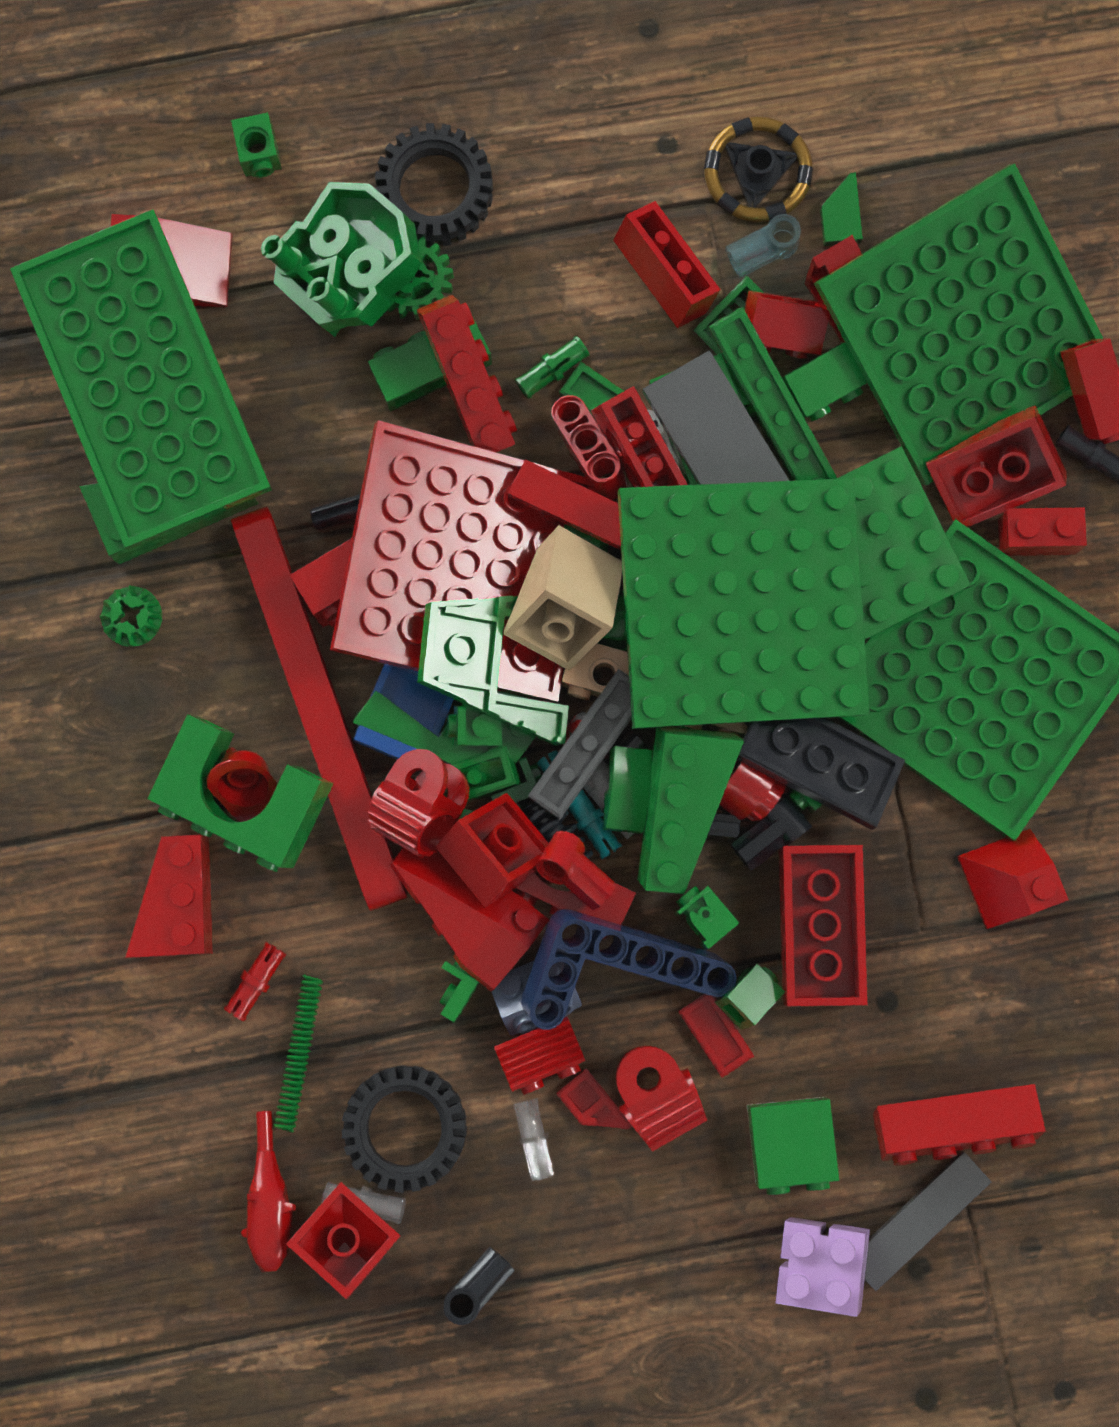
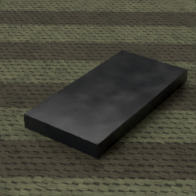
[737,718,905,830]

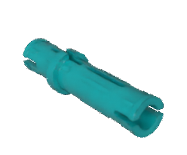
[537,750,623,860]

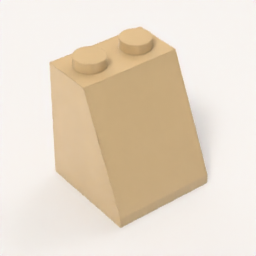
[504,525,622,671]

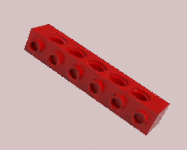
[591,386,688,487]

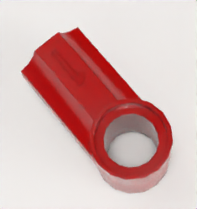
[536,831,616,910]

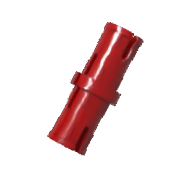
[223,941,287,1022]

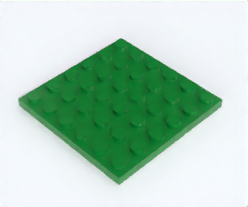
[814,163,1104,485]
[617,478,870,729]
[837,519,1119,841]

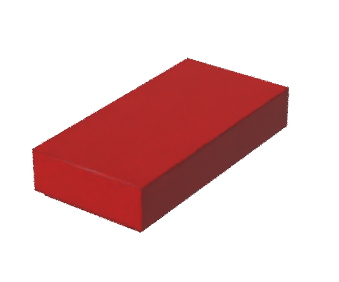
[678,994,754,1078]

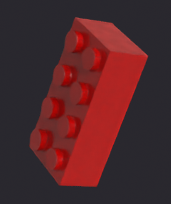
[779,845,868,1006]

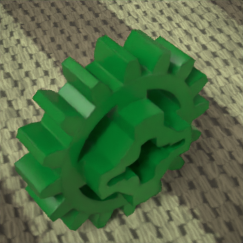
[387,237,454,320]

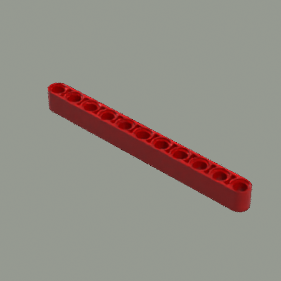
[231,506,408,911]

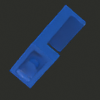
[352,663,454,760]

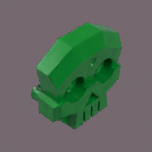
[261,182,421,337]

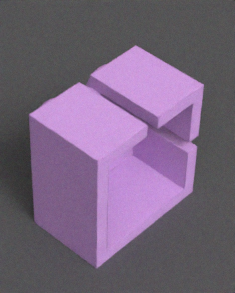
[776,1217,870,1317]

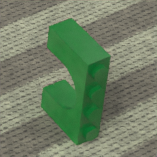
[147,714,334,872]

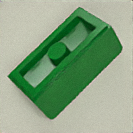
[443,746,523,803]

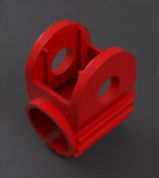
[368,749,469,859]
[616,1045,707,1152]

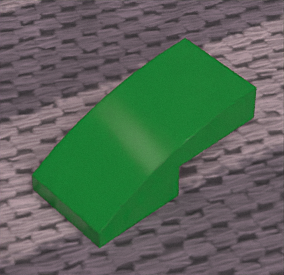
[604,746,652,834]

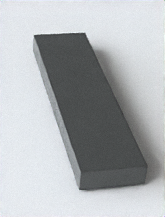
[528,669,632,820]
[865,1151,992,1291]

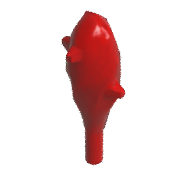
[241,1111,296,1272]

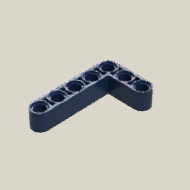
[521,909,737,1030]

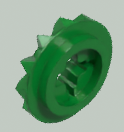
[99,585,162,647]

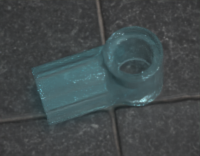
[725,214,801,278]

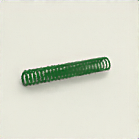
[273,974,324,1133]

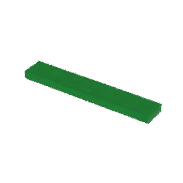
[707,307,837,481]

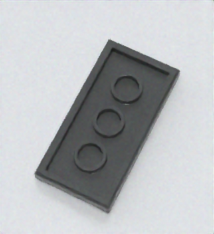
[642,350,789,485]

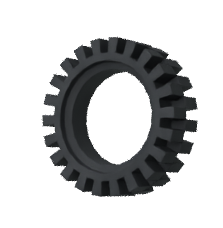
[375,123,493,247]
[342,1065,467,1193]

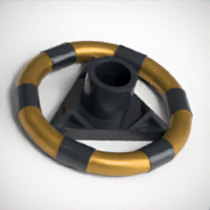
[704,117,813,222]

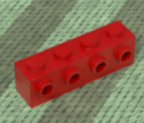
[416,295,517,452]
[873,1084,1046,1166]

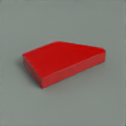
[556,1068,632,1129]

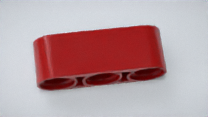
[551,395,627,500]

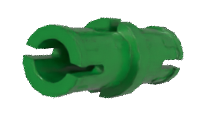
[514,336,590,399]

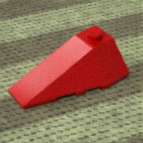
[390,848,549,992]

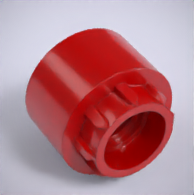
[719,760,786,821]

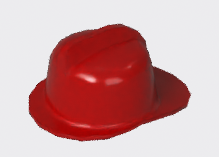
[207,747,278,822]

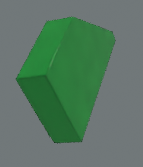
[820,172,863,246]

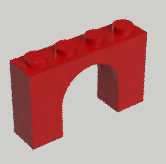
[1060,338,1119,444]

